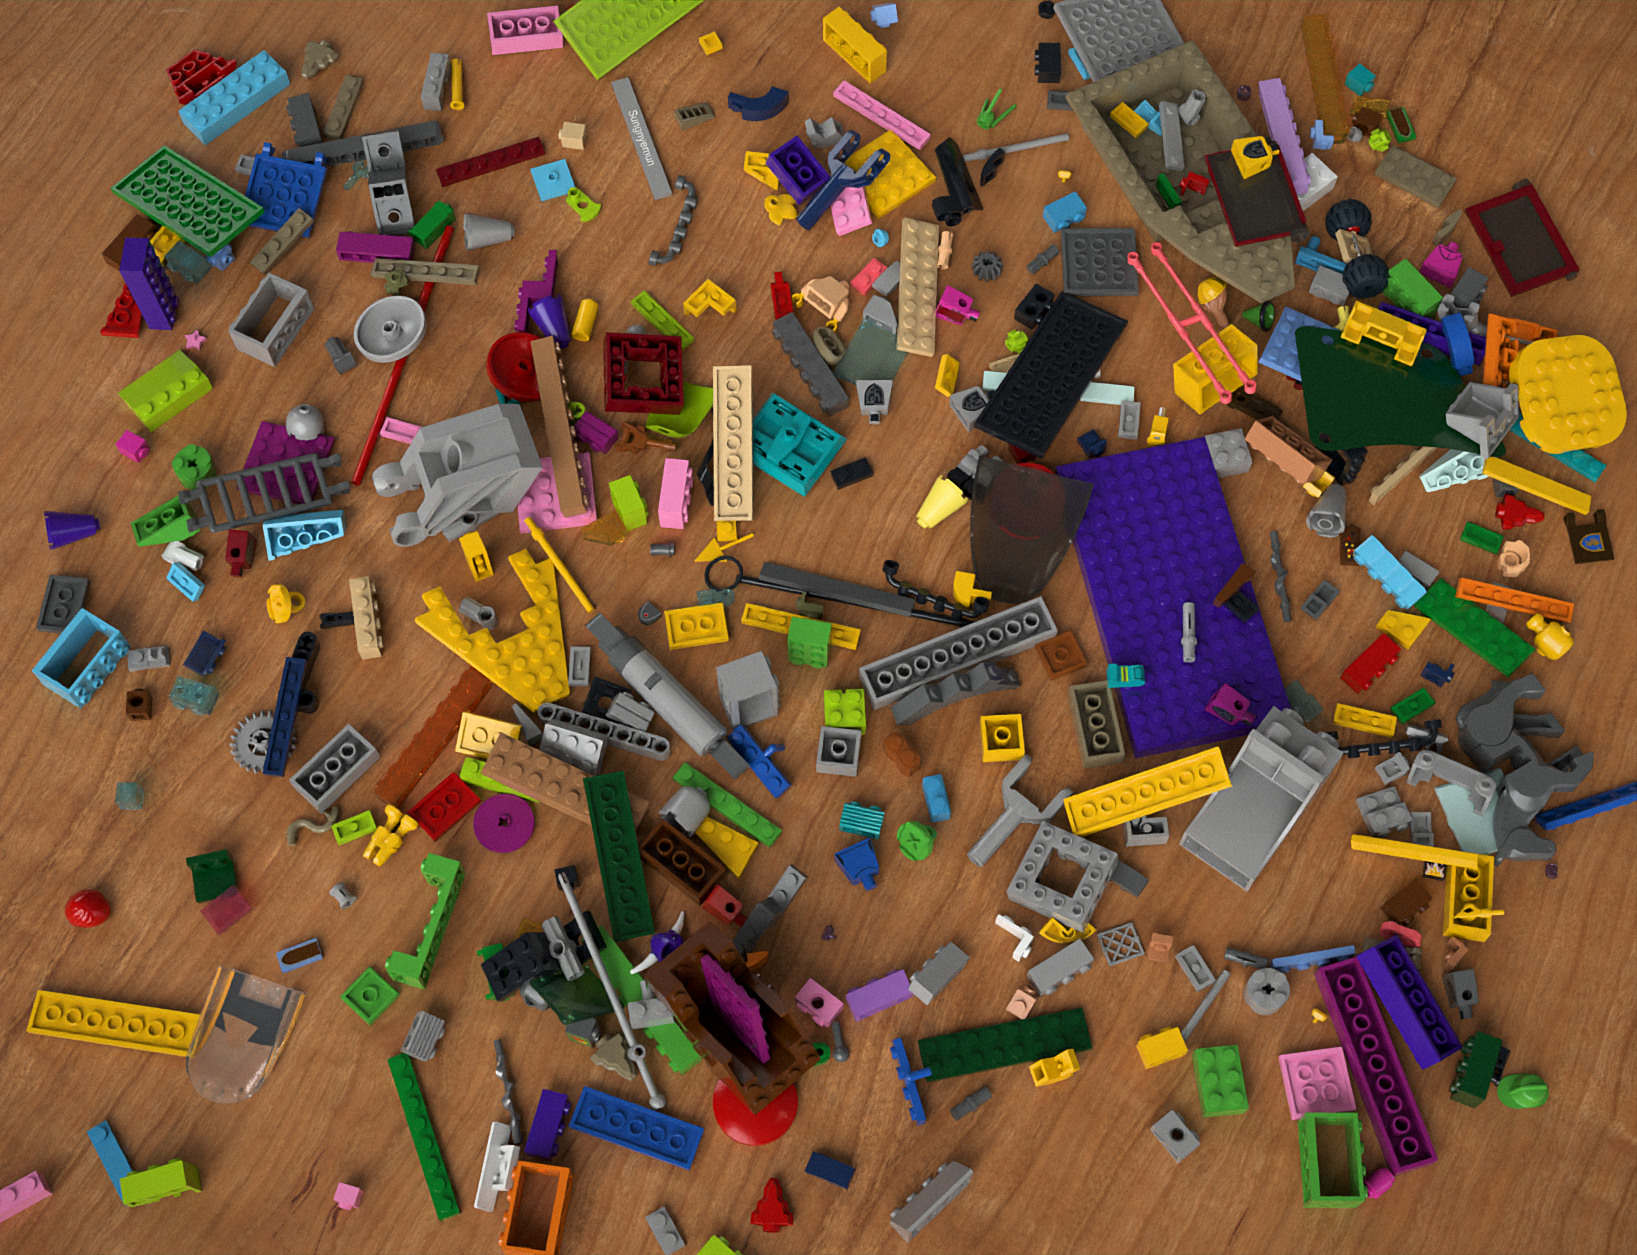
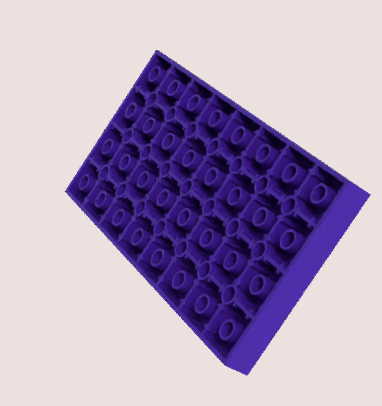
[1055,437,1291,759]

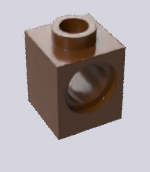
[1352,107,1382,138]
[126,689,152,721]

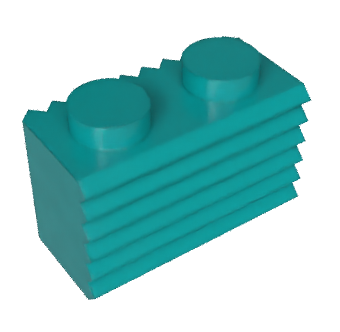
[839,801,885,840]

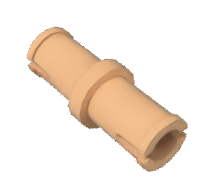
[937,231,953,270]

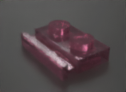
[200,885,253,935]

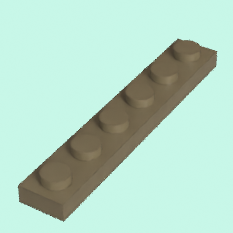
[371,258,481,285]

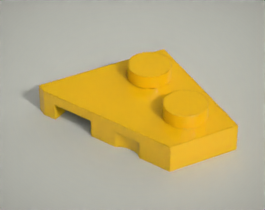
[744,151,779,190]
[1376,610,1431,650]

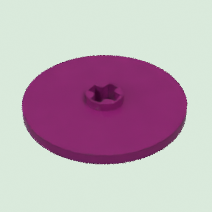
[473,794,535,853]

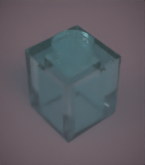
[115,782,144,810]

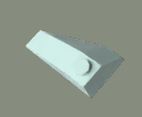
[1419,449,1497,492]

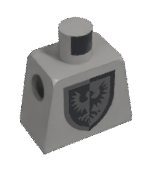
[856,380,892,425]
[949,386,994,432]

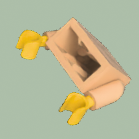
[792,276,849,333]

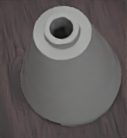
[463,213,514,250]
[1306,484,1346,538]

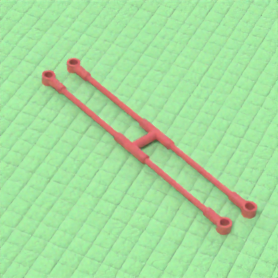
[1127,242,1256,404]

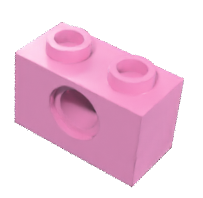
[795,978,844,1028]

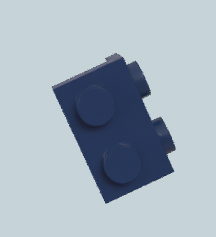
[183,630,226,677]

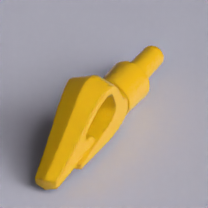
[1454,904,1504,919]

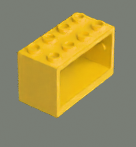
[1173,324,1258,415]

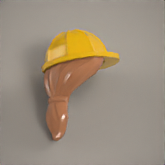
[1198,277,1229,328]

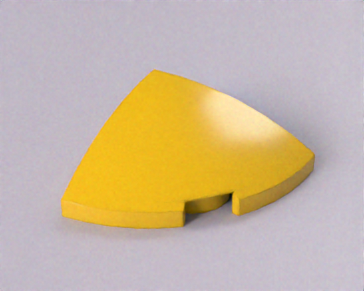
[1039,917,1096,944]

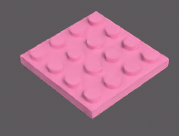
[517,452,598,533]

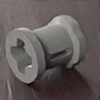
[329,882,357,910]

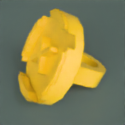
[267,584,305,624]

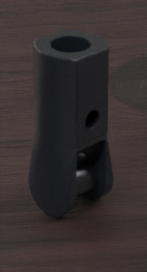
[319,611,355,629]
[1491,1046,1511,1087]

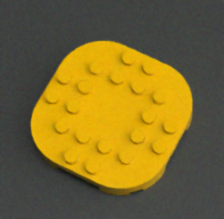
[1509,335,1627,454]

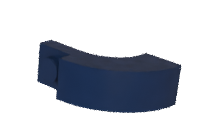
[728,86,789,121]

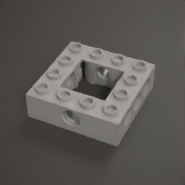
[1007,821,1119,933]

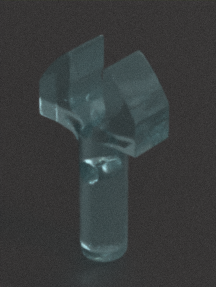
[343,161,369,190]

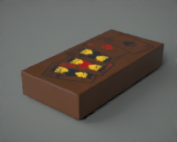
[1340,527,1361,566]

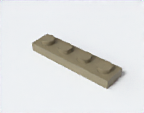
[323,75,364,140]
[250,208,314,275]

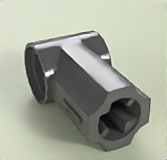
[324,337,357,375]

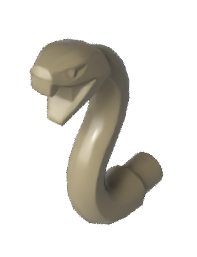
[286,807,339,846]

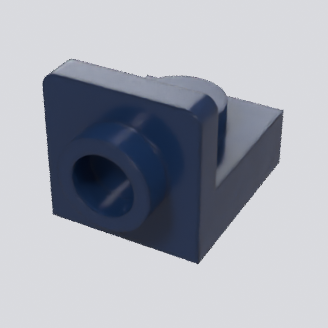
[1077,429,1107,459]
[1420,662,1455,687]

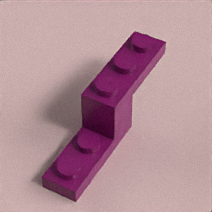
[514,250,558,333]

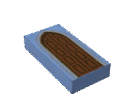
[276,938,323,974]

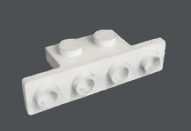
[474,1121,521,1212]

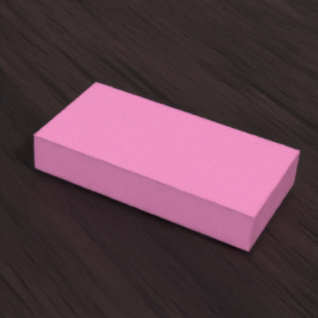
[380,417,422,444]

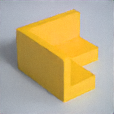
[683,279,737,317]

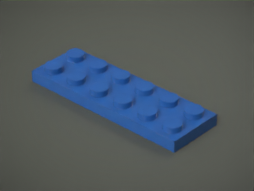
[569,1086,705,1171]

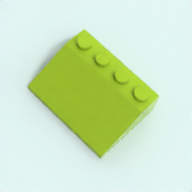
[118,350,213,432]

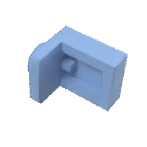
[1310,120,1334,150]

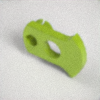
[566,187,601,222]

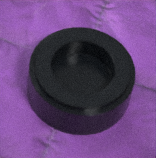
[1038,1,1055,19]

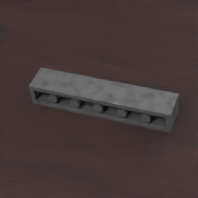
[771,312,849,417]

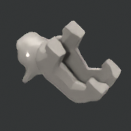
[1437,294,1487,337]

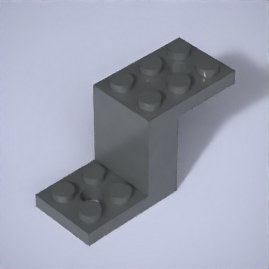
[362,129,415,236]

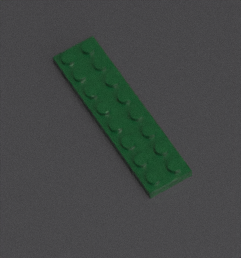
[583,770,655,942]
[917,1008,1092,1083]

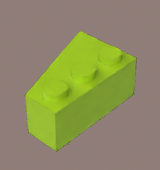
[119,1158,202,1207]

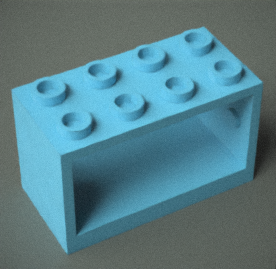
[32,608,130,709]

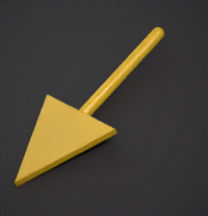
[694,533,754,562]

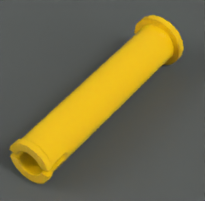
[450,59,465,110]

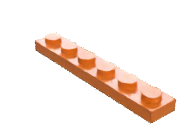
[1455,578,1574,623]

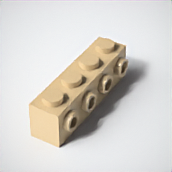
[349,576,384,660]

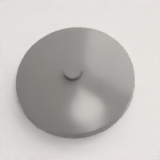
[354,296,427,363]

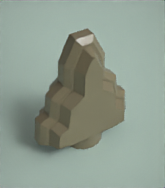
[302,40,339,79]
[590,1032,637,1081]

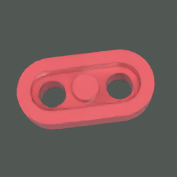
[1380,921,1422,948]

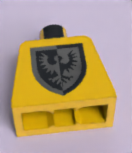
[1231,136,1279,179]

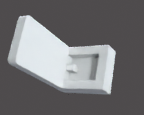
[995,914,1034,962]

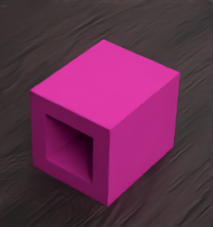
[115,430,150,463]

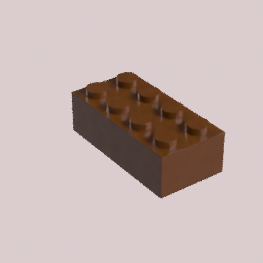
[638,819,727,906]

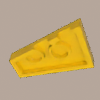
[695,817,758,880]

